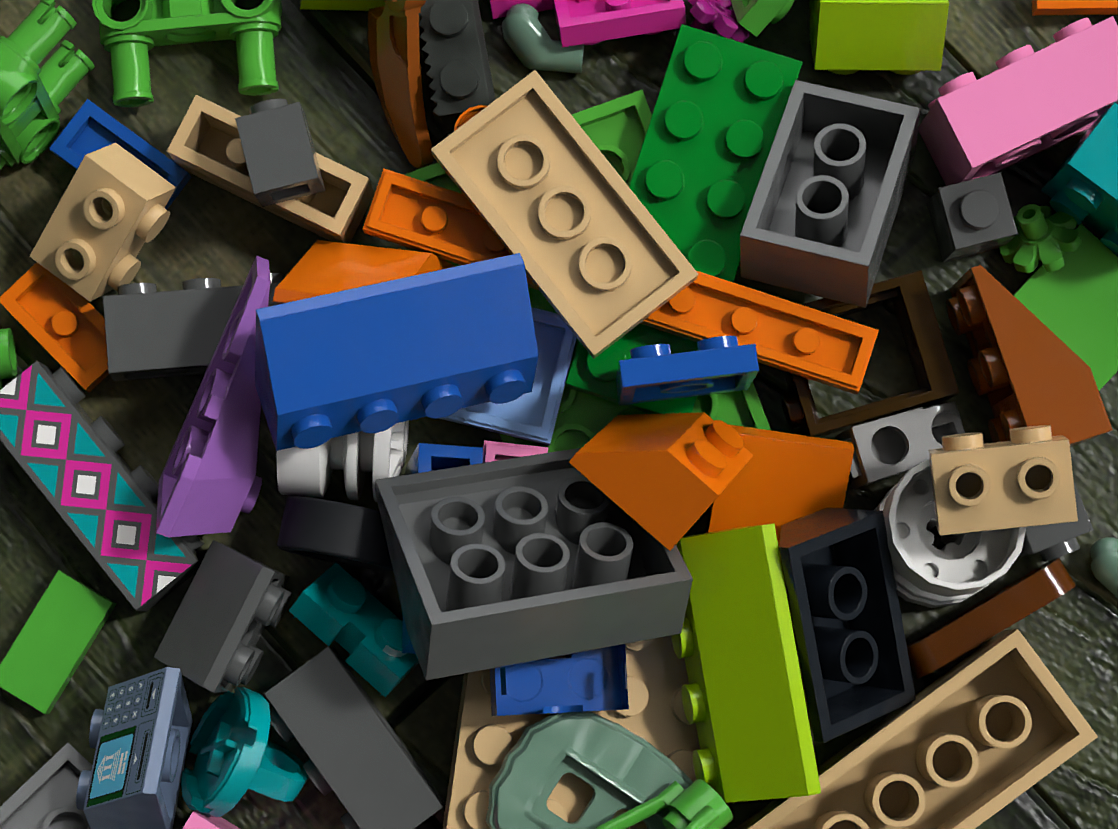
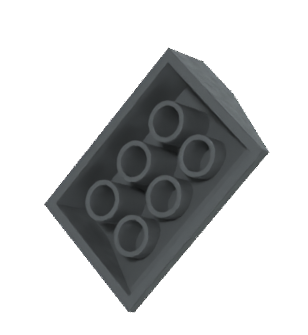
[375,448,693,680]

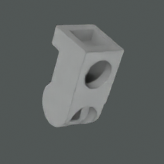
[836,401,965,490]

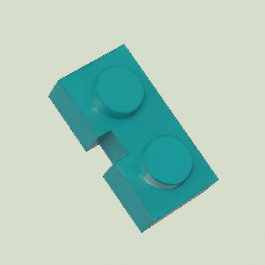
[289,563,419,697]

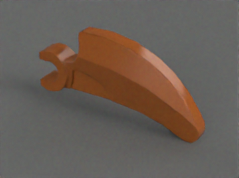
[368,0,433,168]

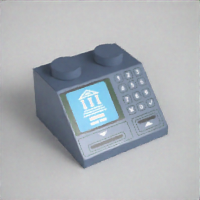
[76,667,193,829]

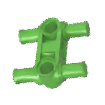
[0,0,95,170]
[92,0,283,107]

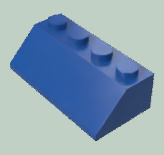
[255,253,539,451]

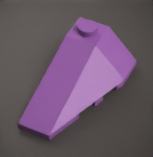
[156,255,270,538]

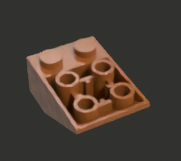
[946,265,1113,447]

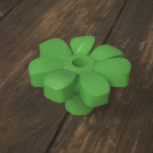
[1000,204,1082,273]

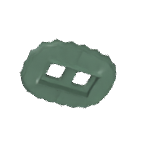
[485,711,693,829]

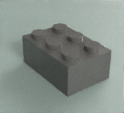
[740,80,920,308]

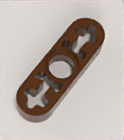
[907,557,1076,679]

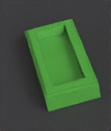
[0,570,117,714]

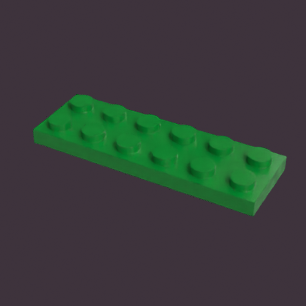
[565,24,803,414]

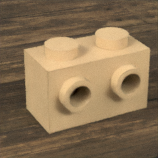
[29,143,176,301]
[928,425,1078,535]

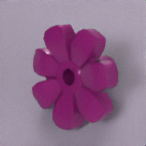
[688,0,750,43]

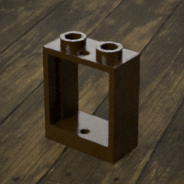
[771,270,959,437]

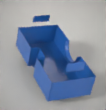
[489,644,629,716]

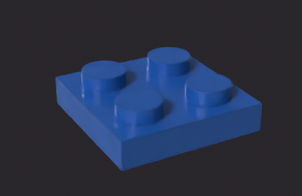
[616,336,759,405]

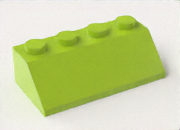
[671,523,821,803]

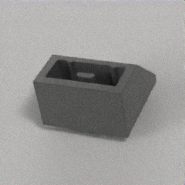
[154,540,292,693]

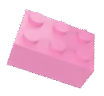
[918,16,1118,186]

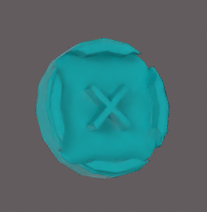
[181,687,309,817]

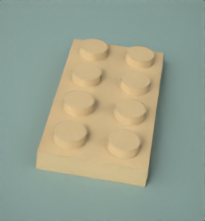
[431,70,699,359]

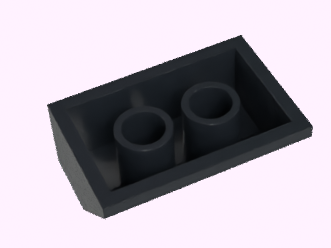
[779,508,916,743]

